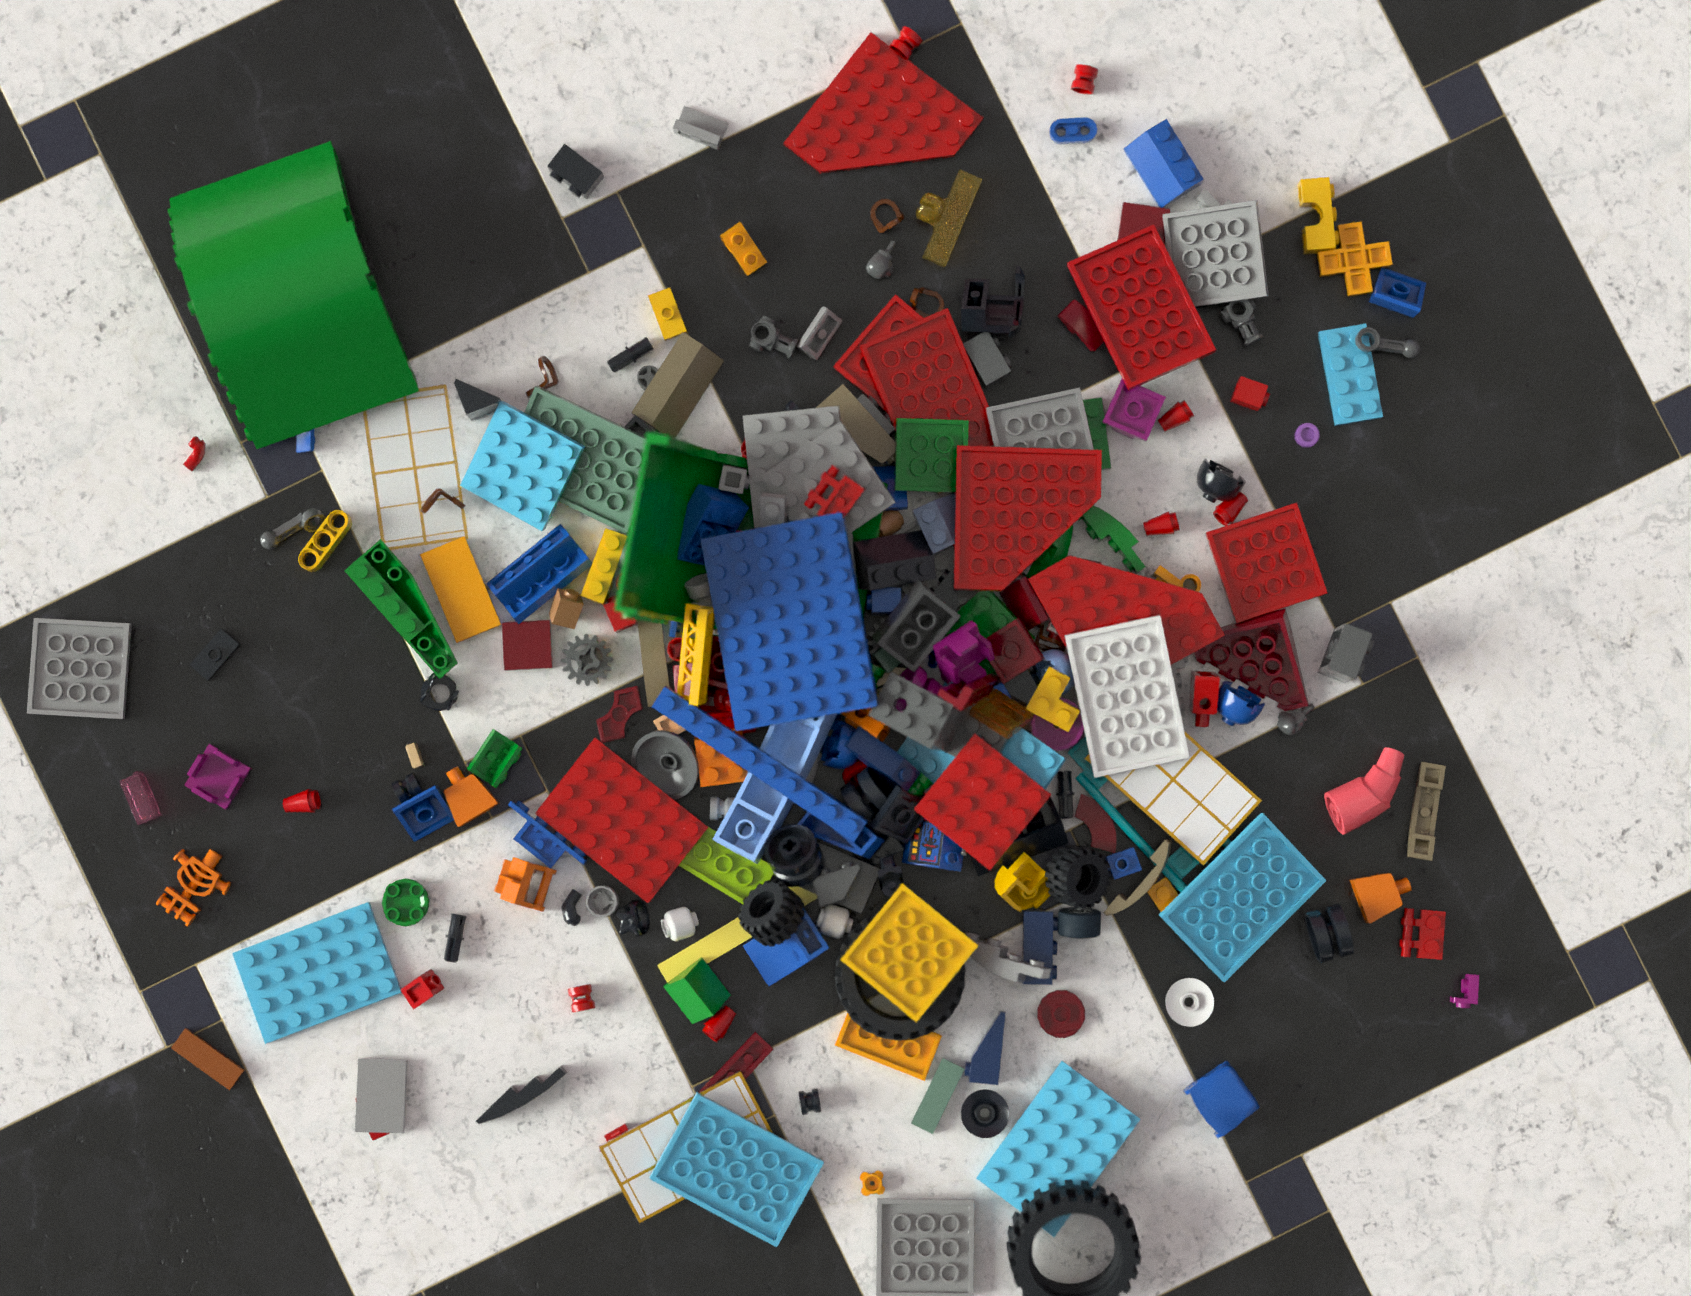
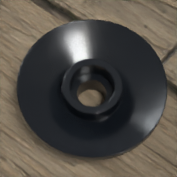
[961,1089,1009,1138]

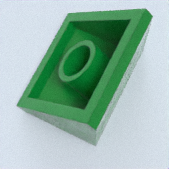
[663,957,731,1024]

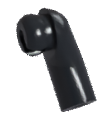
[561,889,582,926]

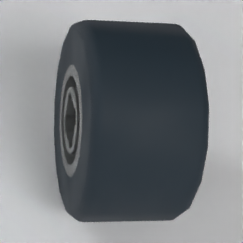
[1058,907,1101,939]

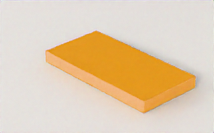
[420,536,502,643]
[835,1011,942,1081]

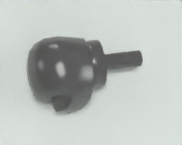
[866,240,897,279]
[1277,703,1315,736]

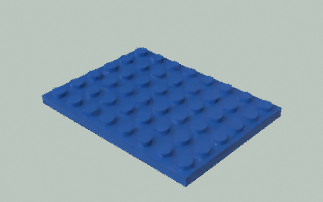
[701,512,879,731]

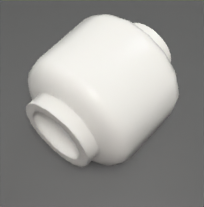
[816,905,853,939]
[661,906,699,941]

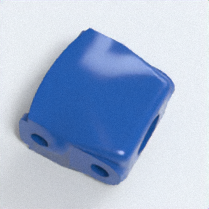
[1183,1061,1260,1138]

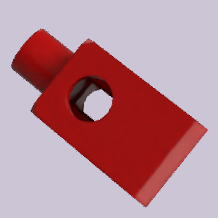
[1189,671,1220,727]

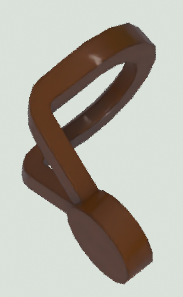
[870,199,904,233]
[910,287,945,318]
[526,356,559,398]
[420,488,466,514]
[1035,614,1065,652]

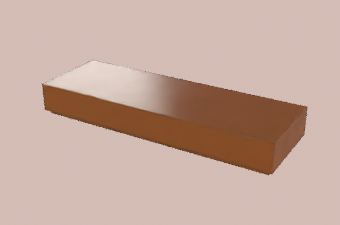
[171,1028,245,1090]

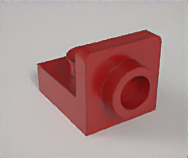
[400,969,444,1010]

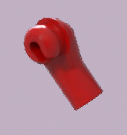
[183,436,206,472]

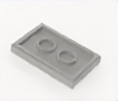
[355,1059,407,1133]

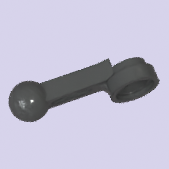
[1355,327,1420,358]
[260,508,326,550]

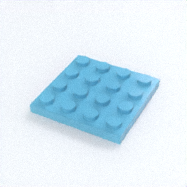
[460,401,585,531]

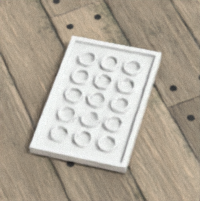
[1064,615,1189,777]

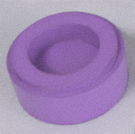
[1295,423,1320,448]

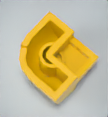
[995,852,1050,912]

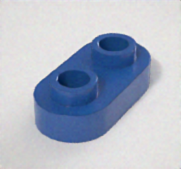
[1049,117,1097,144]

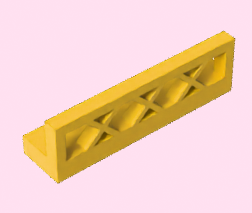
[677,603,715,706]

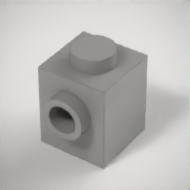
[718,464,750,494]

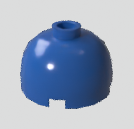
[1217,681,1265,726]
[821,720,860,770]

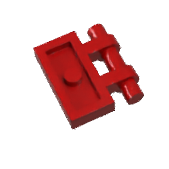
[804,465,866,518]
[1399,908,1446,960]

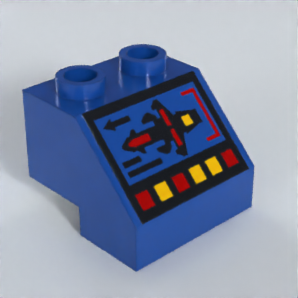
[902,818,963,872]

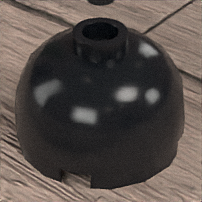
[1197,458,1246,503]

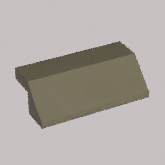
[631,332,724,438]

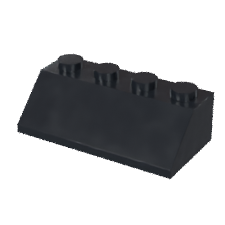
[969,796,1068,876]

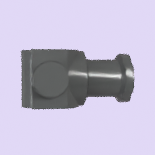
[1220,299,1264,346]
[749,316,799,359]

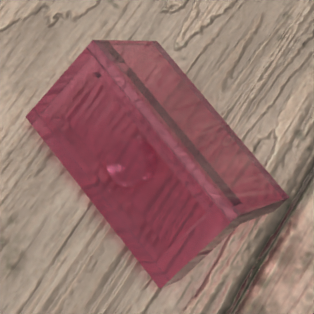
[119,771,162,825]

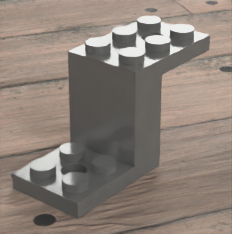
[869,672,1012,757]

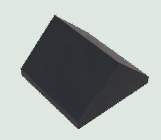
[454,379,502,421]

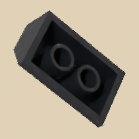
[853,530,937,590]

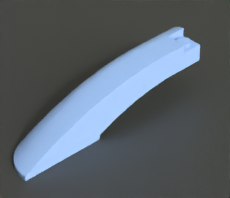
[713,713,837,864]

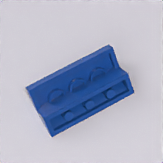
[486,523,592,624]

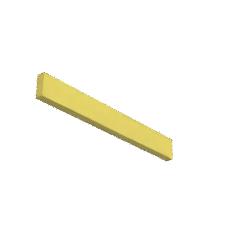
[657,887,817,983]

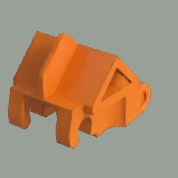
[494,857,557,912]

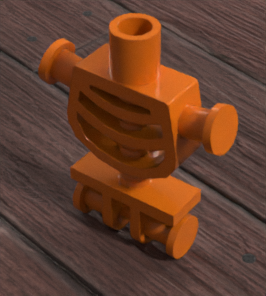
[156,849,231,927]

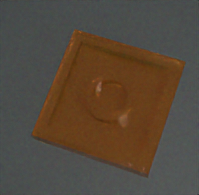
[969,689,1035,739]

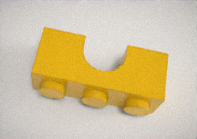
[1297,177,1339,254]
[581,528,628,605]

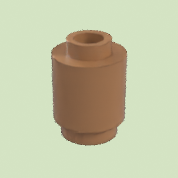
[879,510,904,537]

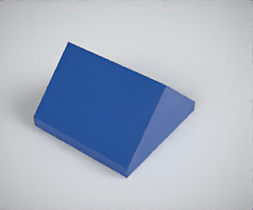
[1369,268,1426,318]
[392,786,454,842]

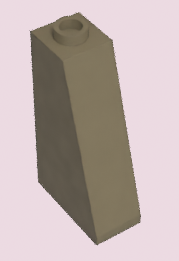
[816,384,895,466]

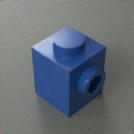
[1105,847,1142,880]

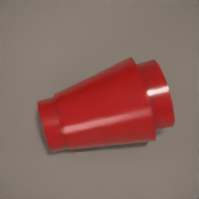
[1158,400,1195,432]
[1213,492,1248,526]
[1143,511,1180,536]
[283,789,321,813]
[702,1005,736,1042]

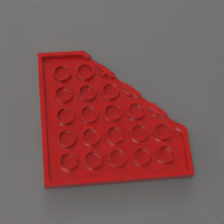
[784,32,983,174]
[954,445,1102,592]
[1027,555,1225,665]

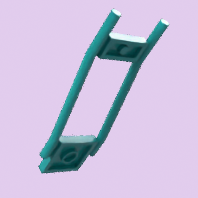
[1067,737,1232,892]

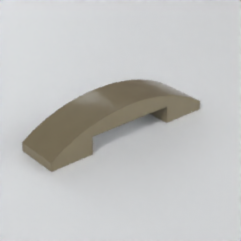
[637,620,670,707]
[1408,762,1446,861]
[1103,839,1172,916]

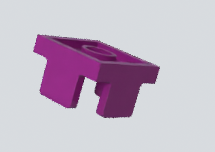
[1102,378,1166,442]
[933,620,995,685]
[184,744,252,810]

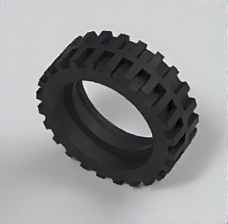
[835,912,966,1041]
[1006,1179,1141,1296]

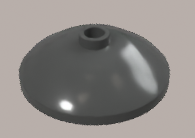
[631,730,699,800]

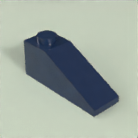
[844,727,920,790]
[964,1011,1006,1085]

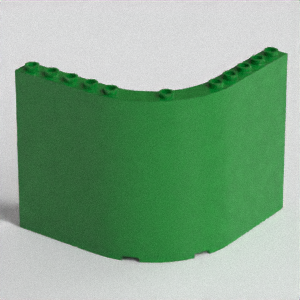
[167,141,419,449]
[614,432,888,629]

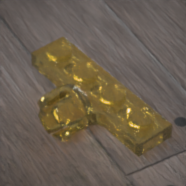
[916,170,982,267]

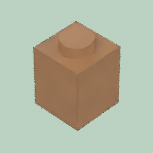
[549,588,584,629]

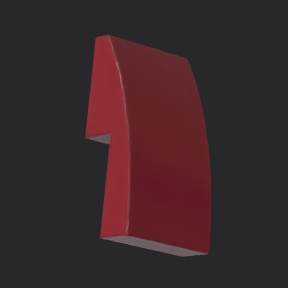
[1058,300,1104,351]

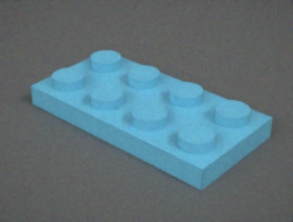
[1318,324,1383,426]

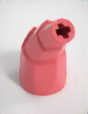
[1324,747,1404,835]

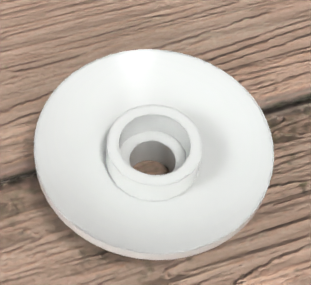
[1165,978,1214,1027]

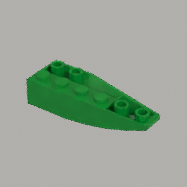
[344,539,458,679]

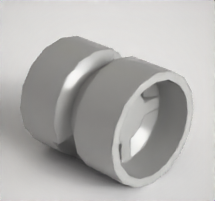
[684,573,713,616]
[586,886,619,917]

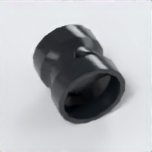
[391,772,424,804]

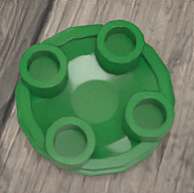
[382,878,430,927]

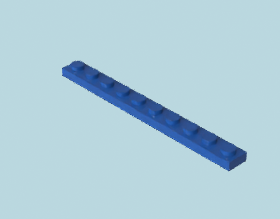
[652,686,868,842]

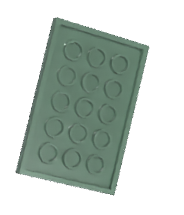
[524,386,646,534]

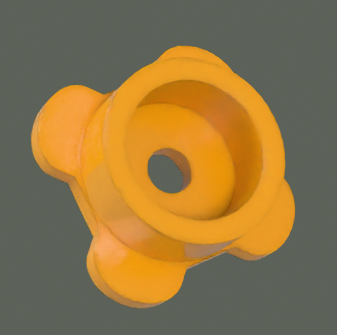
[860,1170,885,1196]

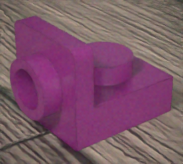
[1450,974,1479,1008]

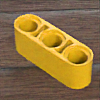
[298,510,352,572]

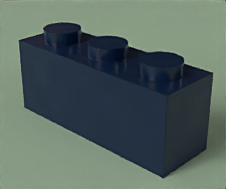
[1022,911,1058,985]

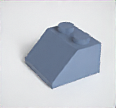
[912,493,956,555]

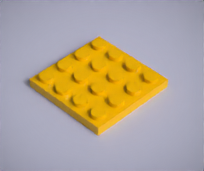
[841,884,978,1022]

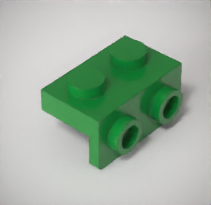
[467,729,522,788]

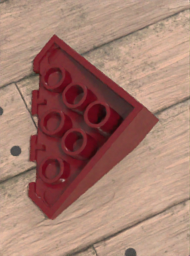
[1194,608,1309,711]

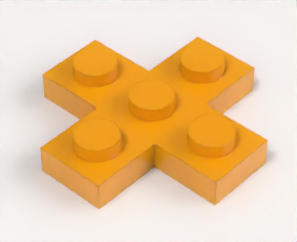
[1317,221,1393,297]

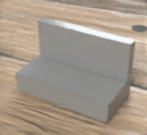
[673,106,728,150]

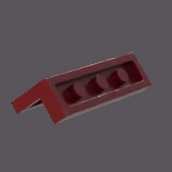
[937,673,1000,711]

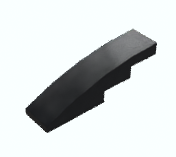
[476,1066,568,1124]

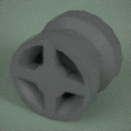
[637,365,658,390]

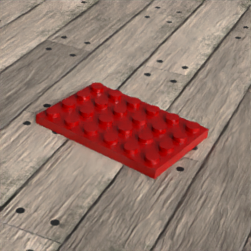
[1067,224,1216,391]
[859,308,994,446]
[535,738,709,903]

